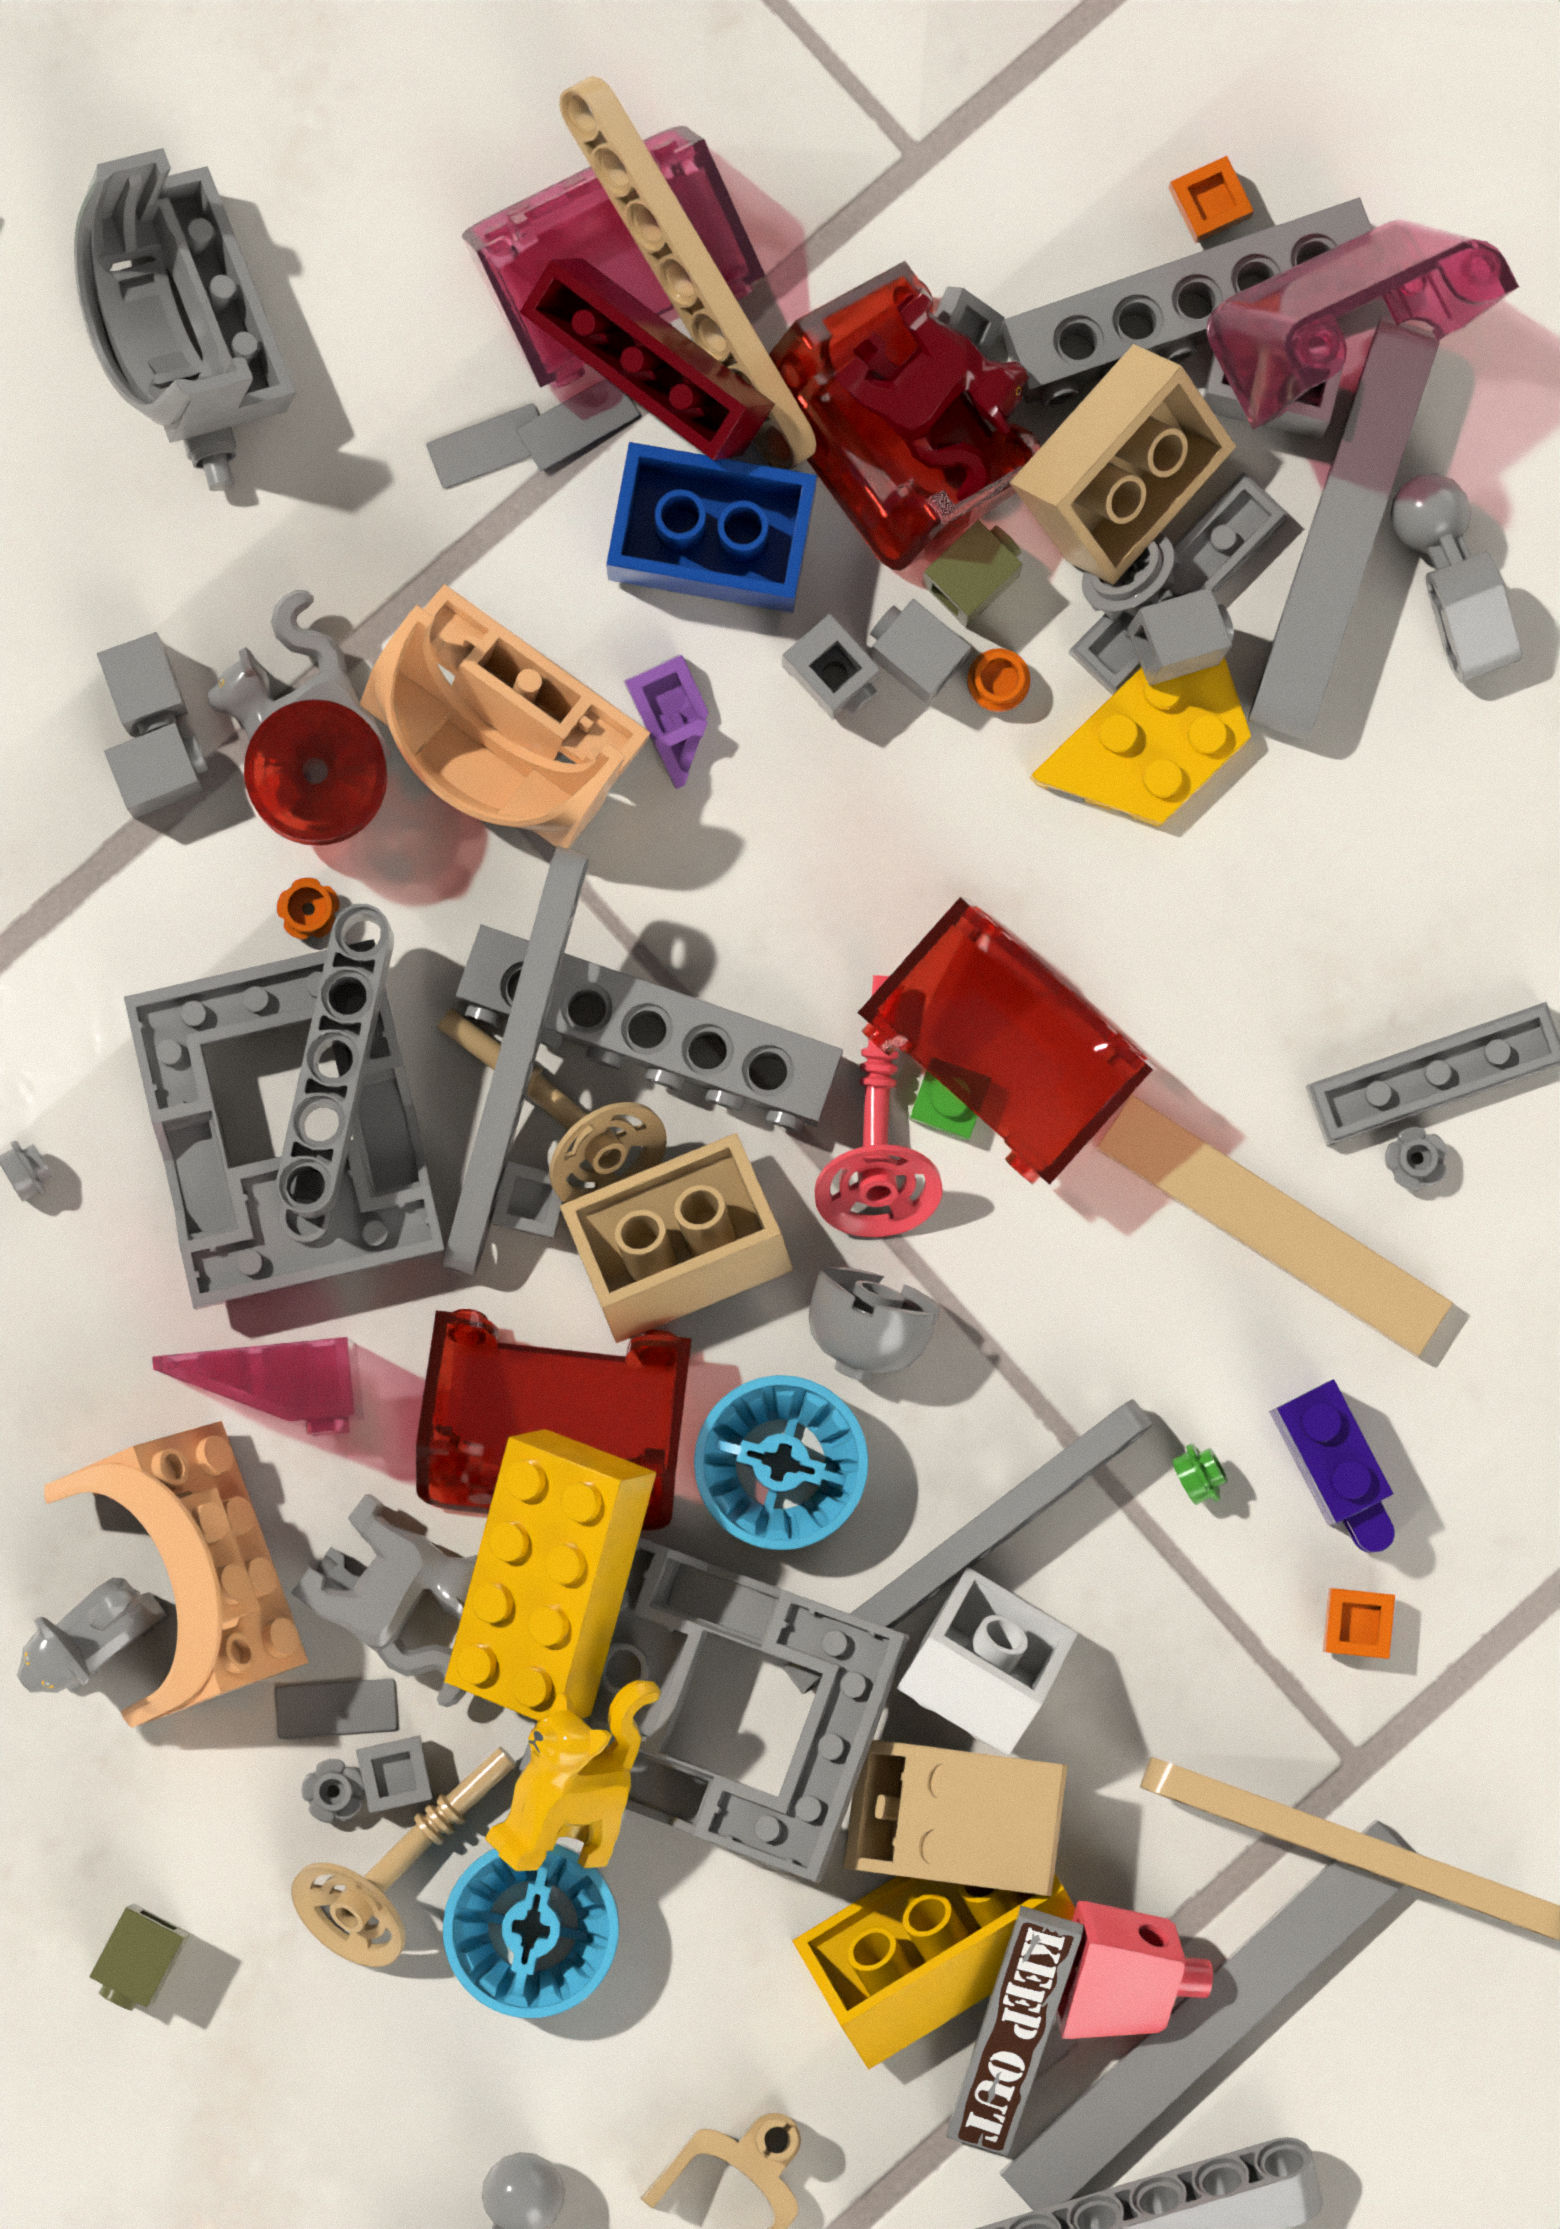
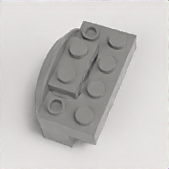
[74,148,296,443]

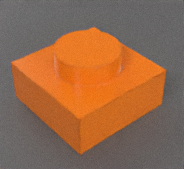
[1169,156,1254,243]
[1323,1588,1395,1659]

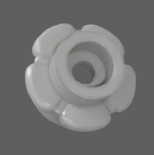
[1385,1127,1448,1190]
[0,1141,52,1202]
[301,1759,365,1823]

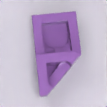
[624,654,709,789]

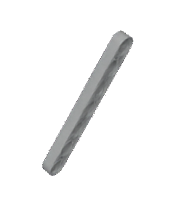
[443,846,590,1275]
[783,1399,1153,1694]

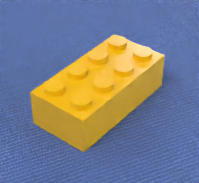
[444,1429,657,1721]

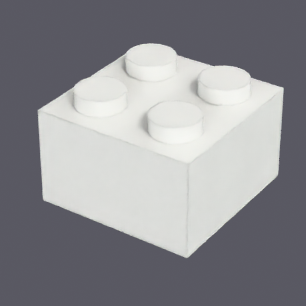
[896,1566,1078,1756]

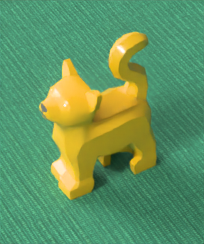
[485,1680,661,1871]

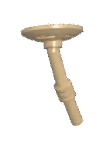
[437,1007,667,1203]
[291,1747,517,1967]

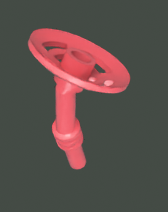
[814,975,942,1237]

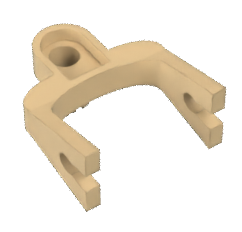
[640,2113,801,2229]

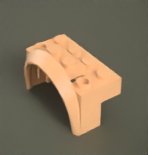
[44,1421,309,1728]

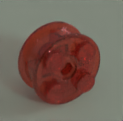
[244,699,388,846]

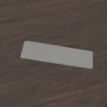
[516,378,639,471]
[426,403,539,489]
[275,1679,397,1738]

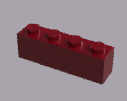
[519,258,775,460]

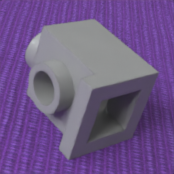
[782,613,881,720]

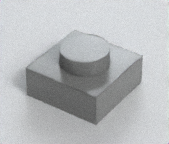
[934,286,1005,357]
[491,1161,570,1240]
[356,1735,434,1813]

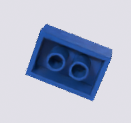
[606,442,817,613]

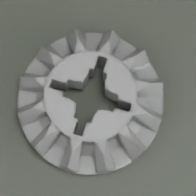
[1082,533,1180,620]

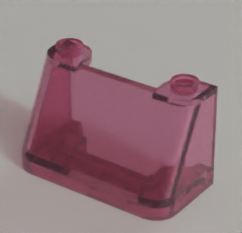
[462,126,766,389]
[1206,219,1519,430]

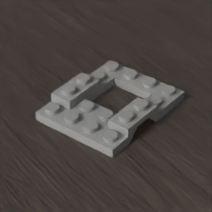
[124,939,446,1310]
[518,1537,910,1883]

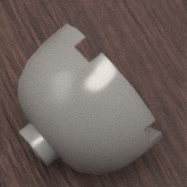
[808,1266,940,1381]

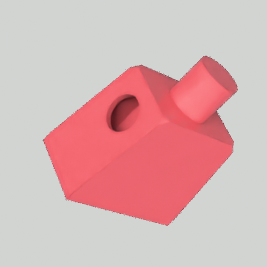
[1056,1901,1213,2039]

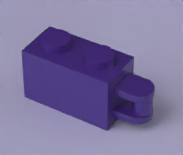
[1269,1379,1395,1553]

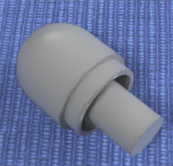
[183,427,236,491]

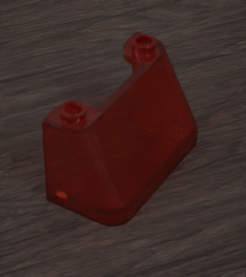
[769,261,1042,571]
[857,897,1156,1185]
[416,1309,692,1531]

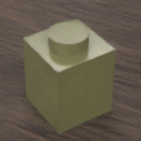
[922,519,1023,628]
[89,1903,190,2011]

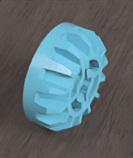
[694,1375,868,1550]
[443,1843,619,2018]

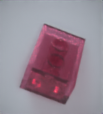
[152,1337,364,1437]

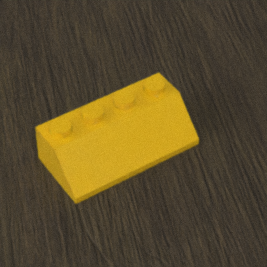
[792,1873,1076,2070]

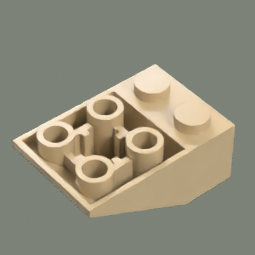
[843,1740,1068,1896]

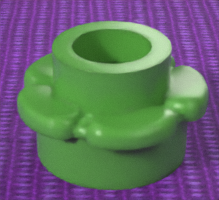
[1172,1444,1228,1505]

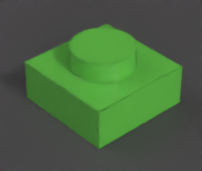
[909,1058,991,1141]

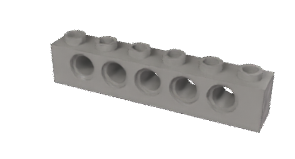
[1001,197,1386,406]
[455,924,843,1133]

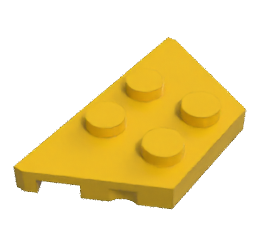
[1030,656,1251,827]

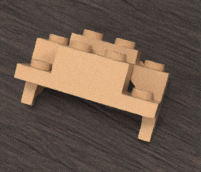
[360,584,650,849]

